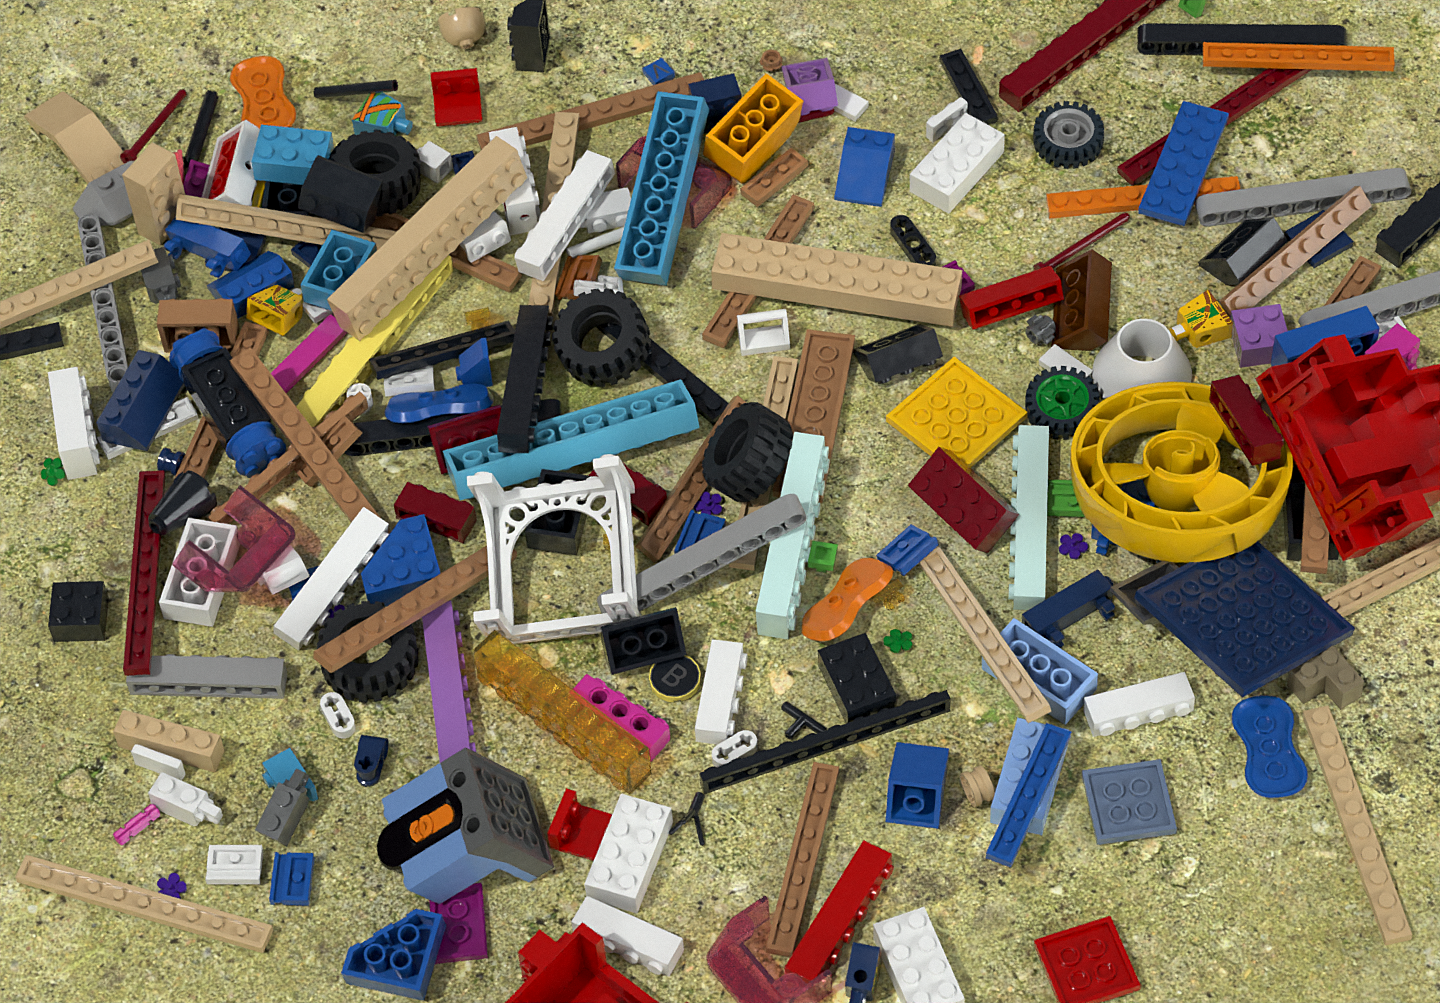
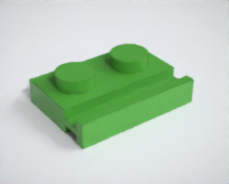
[1047,480,1085,517]

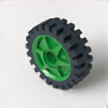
[1025,366,1100,440]

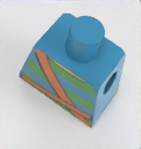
[352,93,413,135]

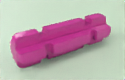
[113,804,160,845]

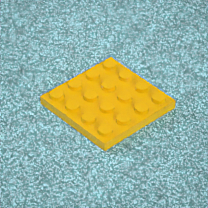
[886,357,1027,468]

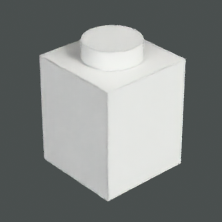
[417,141,453,183]

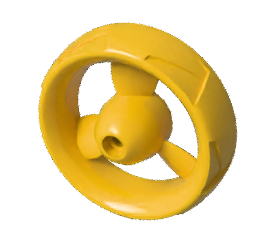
[1070,382,1293,563]

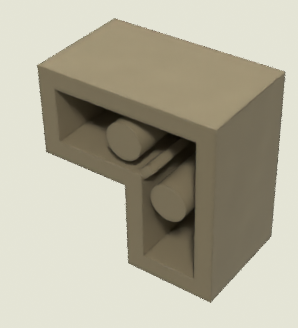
[1287,645,1364,710]

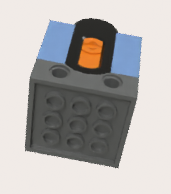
[377,747,554,904]

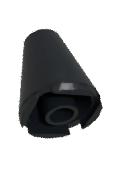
[148,470,217,535]

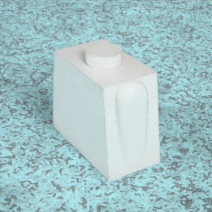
[250,538,310,595]

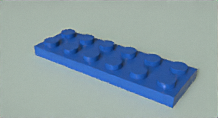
[1138,101,1229,226]

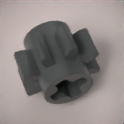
[1025,314,1056,345]

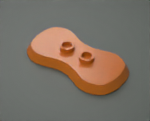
[230,56,296,128]
[801,558,893,641]

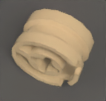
[960,765,995,808]

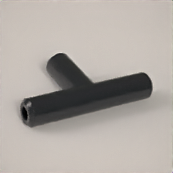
[781,701,827,740]

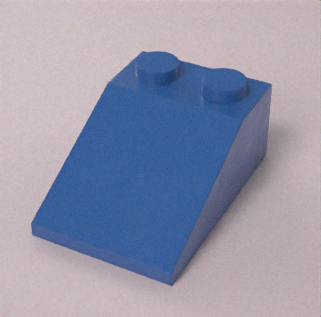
[834,127,895,207]

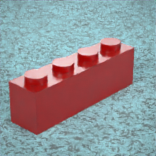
[959,266,1064,330]

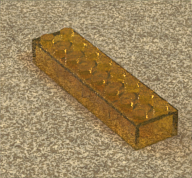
[473,630,651,794]

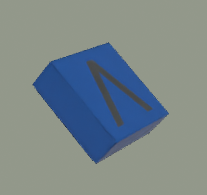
[642,58,675,85]

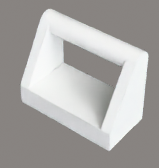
[737,309,790,356]

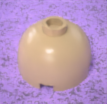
[438,7,486,49]

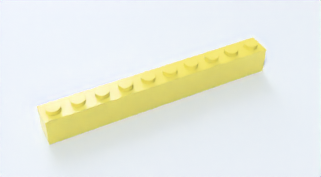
[296,255,453,427]

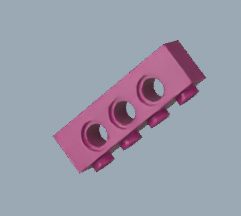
[567,674,670,762]

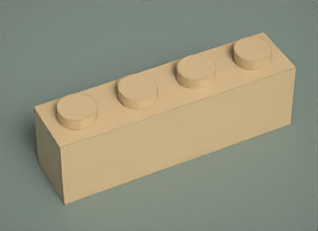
[113,710,225,772]

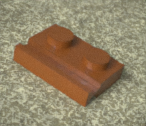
[555,255,602,300]

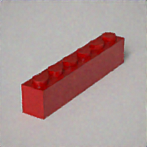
[784,840,894,994]

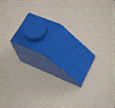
[455,338,493,387]

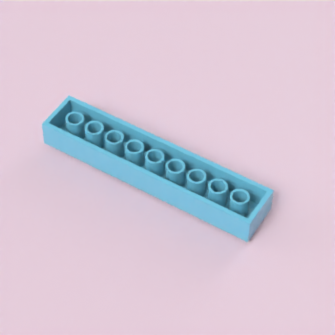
[443,379,700,500]

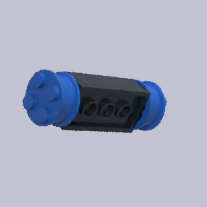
[169,328,286,478]

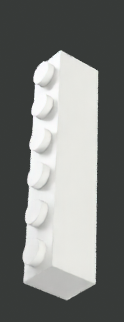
[514,150,615,281]
[274,507,389,650]

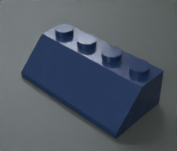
[96,350,185,451]

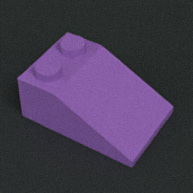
[781,58,838,116]

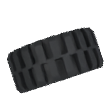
[329,130,421,217]
[552,288,651,387]
[702,402,793,502]
[317,601,419,703]

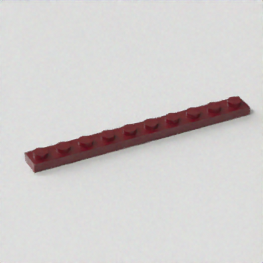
[1117,68,1313,186]
[123,470,166,676]

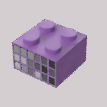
[1230,304,1288,368]

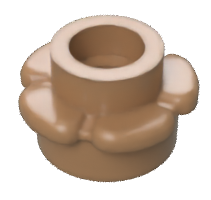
[760,50,783,71]

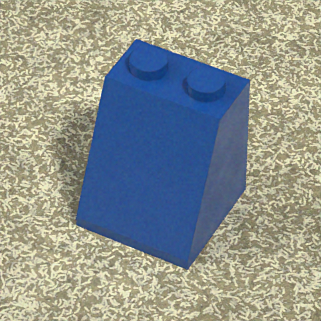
[886,742,949,829]

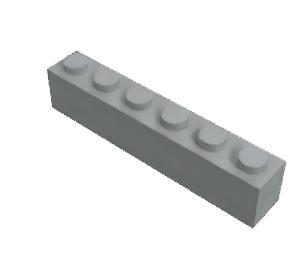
[126,654,288,699]

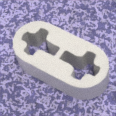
[320,692,356,739]
[712,730,757,767]

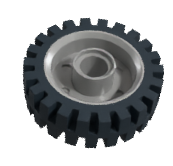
[1033,101,1104,169]

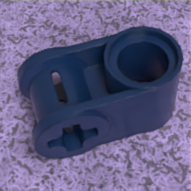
[354,735,389,787]

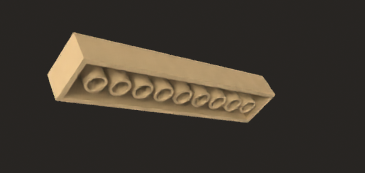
[327,136,527,341]
[711,233,962,327]

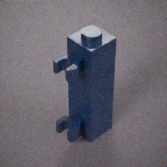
[1022,569,1115,648]

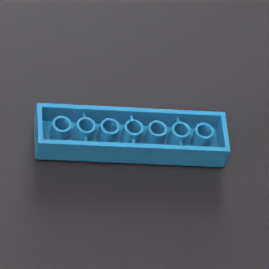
[614,91,709,286]

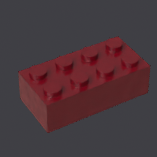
[907,447,1020,553]

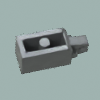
[141,247,181,304]
[255,769,309,847]

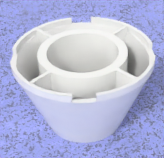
[1092,319,1192,400]

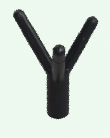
[669,792,705,846]

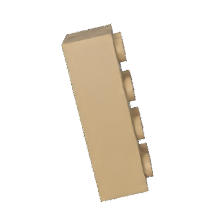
[122,142,185,246]

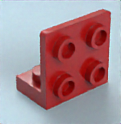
[430,68,483,127]
[547,788,612,861]

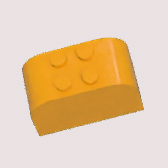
[703,73,803,184]

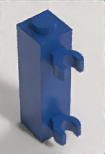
[163,217,251,278]

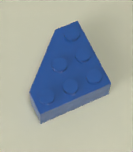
[361,514,441,607]
[341,909,446,1001]

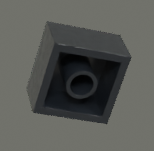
[48,581,109,642]

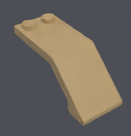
[24,91,124,184]

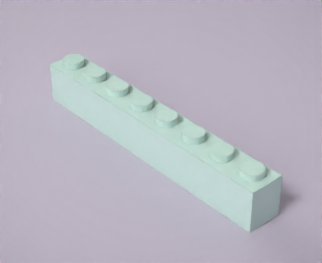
[1009,425,1049,610]

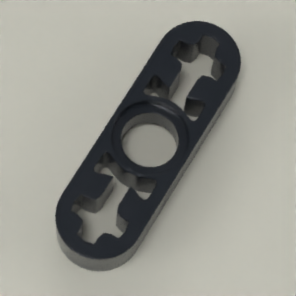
[890,215,936,266]

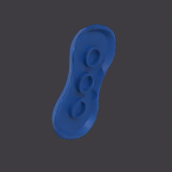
[384,383,494,423]
[1232,695,1308,798]

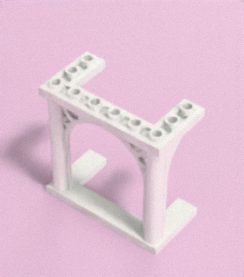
[467,454,642,647]

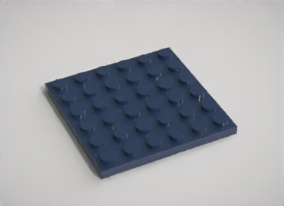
[1134,541,1355,698]

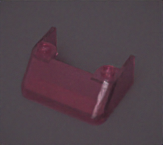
[616,136,732,229]
[172,485,296,592]
[706,895,832,1003]

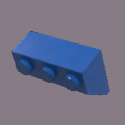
[207,251,294,319]

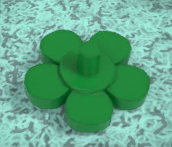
[41,458,66,486]
[883,629,912,653]

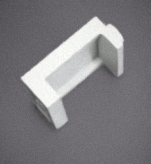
[459,211,511,262]

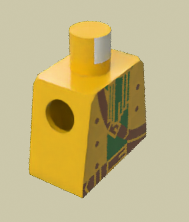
[246,285,304,336]
[1170,290,1233,348]

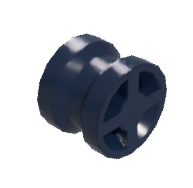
[157,447,185,476]

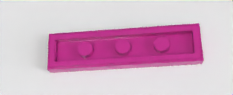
[271,314,347,394]

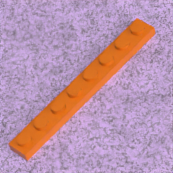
[1203,42,1395,71]
[1046,176,1240,219]

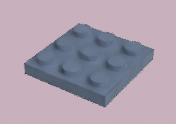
[1082,759,1177,845]

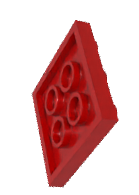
[1033,916,1141,1003]

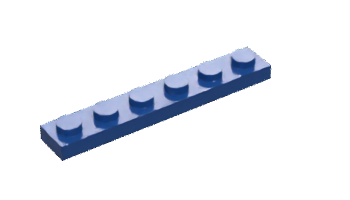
[986,723,1071,868]

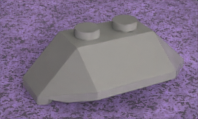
[73,161,134,226]

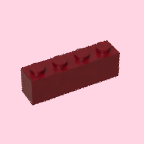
[1209,375,1284,466]

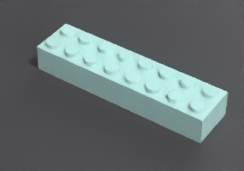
[756,432,830,639]

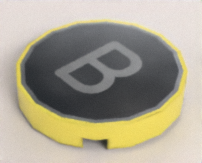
[649,656,701,702]

